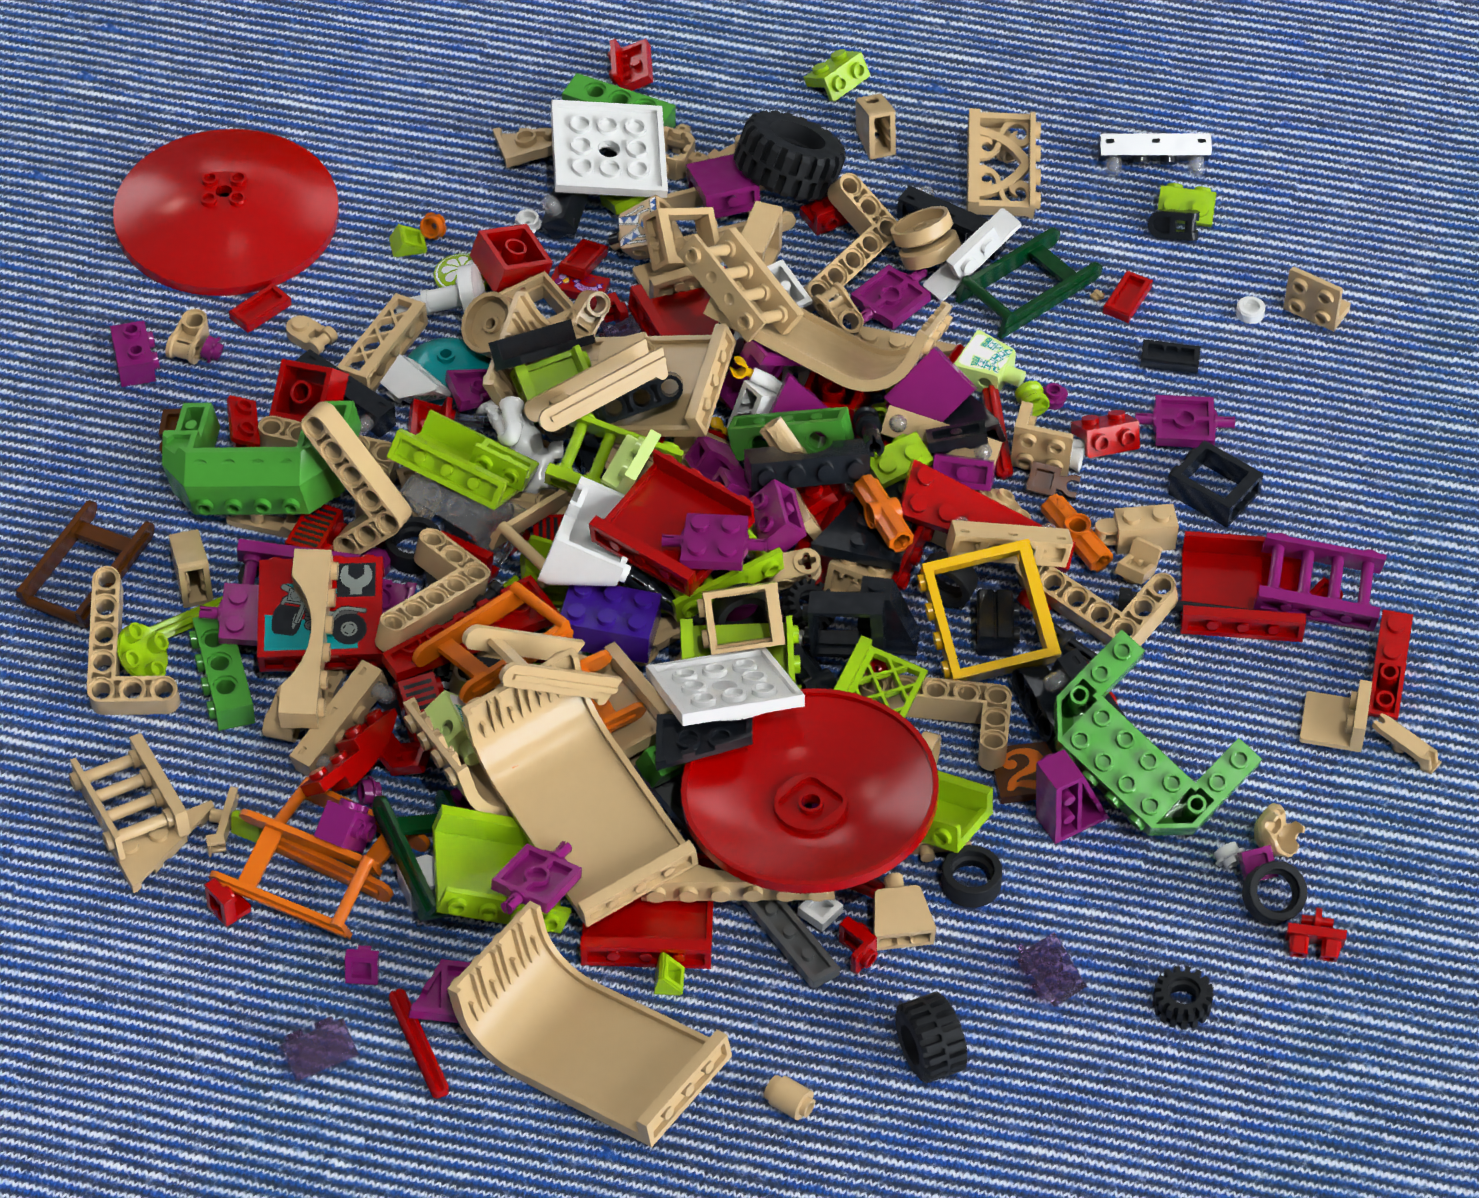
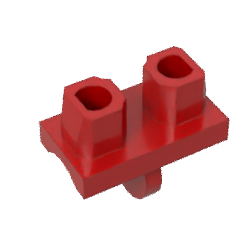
[1285,907,1347,962]

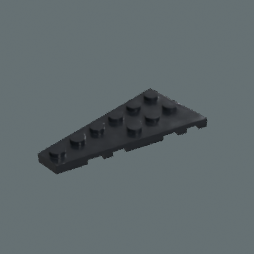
[811,449,934,572]

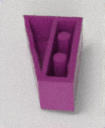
[1036,749,1109,844]

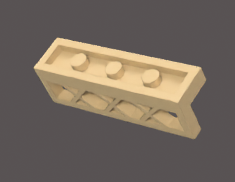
[337,293,428,392]

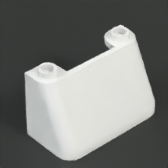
[537,476,631,586]

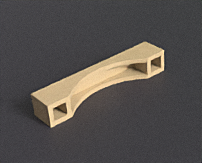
[278,549,339,729]
[641,865,835,903]

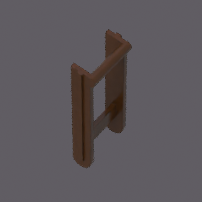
[15,500,155,629]

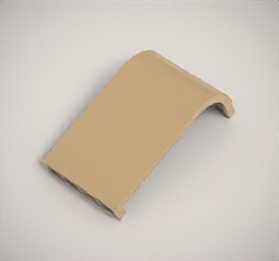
[703,278,953,392]
[482,291,737,437]
[403,642,673,817]
[461,647,698,927]
[447,901,732,1147]

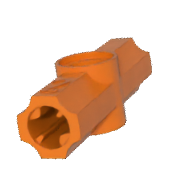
[853,474,914,553]
[1041,493,1113,572]

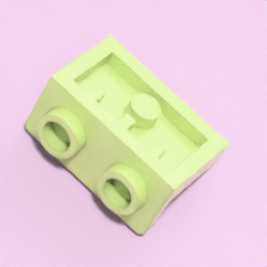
[601,429,661,495]

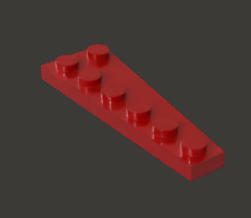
[900,460,1076,573]
[382,575,560,682]

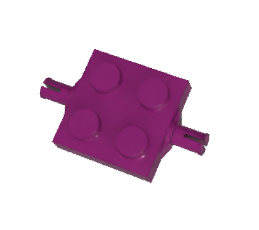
[850,264,931,330]
[1135,395,1235,448]
[662,513,768,571]
[199,583,259,646]
[491,841,582,914]

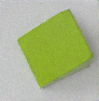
[389,224,427,257]

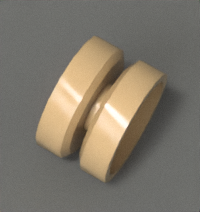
[890,206,961,270]
[461,291,513,358]

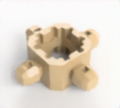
[664,123,709,180]

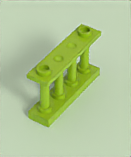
[544,413,684,493]
[642,524,784,622]

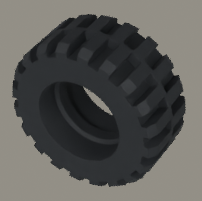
[734,110,846,201]

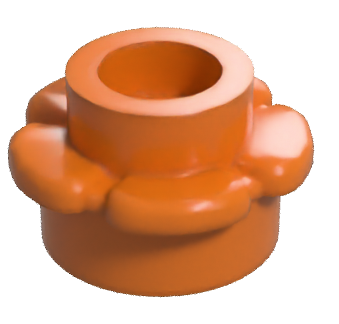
[420,212,447,240]

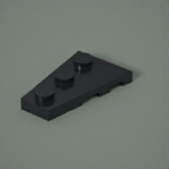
[655,714,753,771]

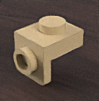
[1114,537,1162,585]

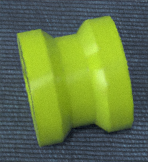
[1015,381,1050,416]

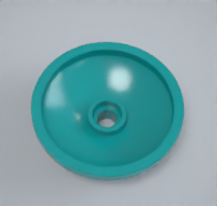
[408,337,490,405]

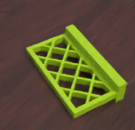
[834,635,928,718]

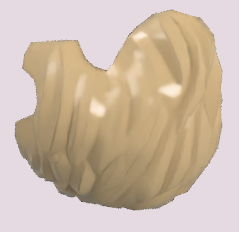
[1254,803,1305,857]

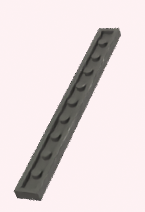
[635,765,840,990]

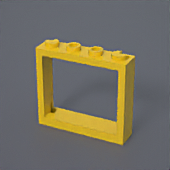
[917,538,1061,682]

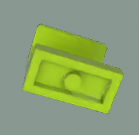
[510,344,591,427]
[921,770,993,853]

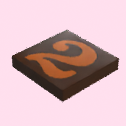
[992,741,1053,804]

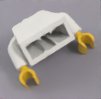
[708,356,783,440]

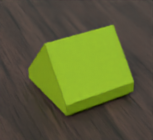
[231,810,263,843]
[654,952,685,996]

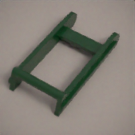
[955,227,1103,339]
[373,789,457,920]

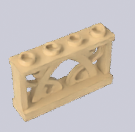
[966,108,1041,219]

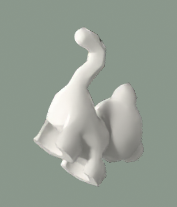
[494,413,564,512]

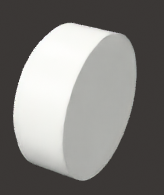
[1236,296,1265,324]

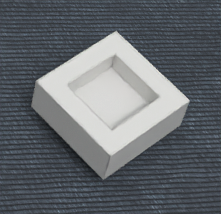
[798,899,843,932]

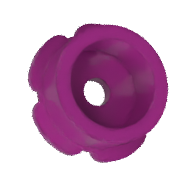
[200,335,224,363]
[1043,383,1068,410]
[357,776,382,807]

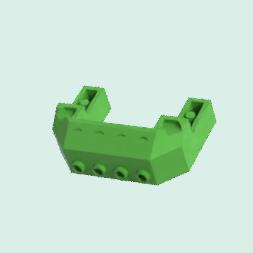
[162,401,362,515]
[1054,630,1262,836]

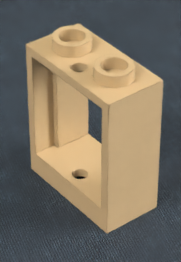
[741,201,783,266]
[642,207,723,272]
[499,271,574,324]
[697,581,786,655]

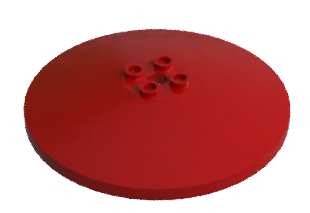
[113,129,339,296]
[681,688,939,893]

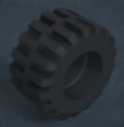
[895,991,967,1083]

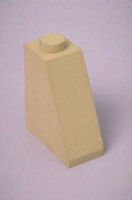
[168,529,213,608]

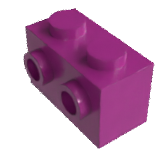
[110,320,160,387]
[749,479,807,552]
[314,798,377,853]

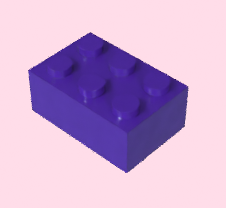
[560,585,662,664]

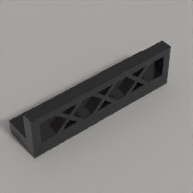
[488,319,596,371]

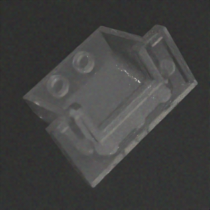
[400,473,526,566]

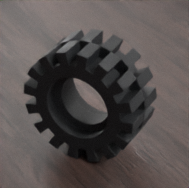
[779,578,836,631]
[1152,966,1214,1029]

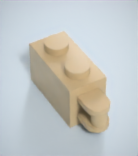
[1095,504,1179,554]

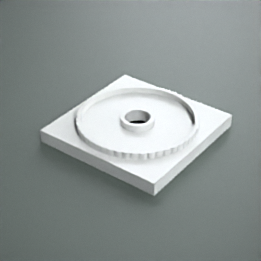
[551,100,668,198]
[646,647,805,726]

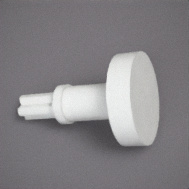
[396,263,486,315]

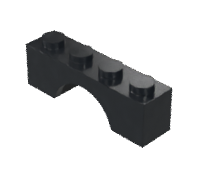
[744,439,870,492]

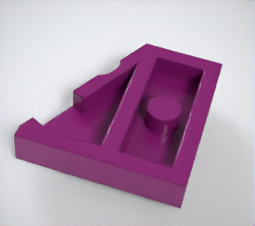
[409,959,471,1023]

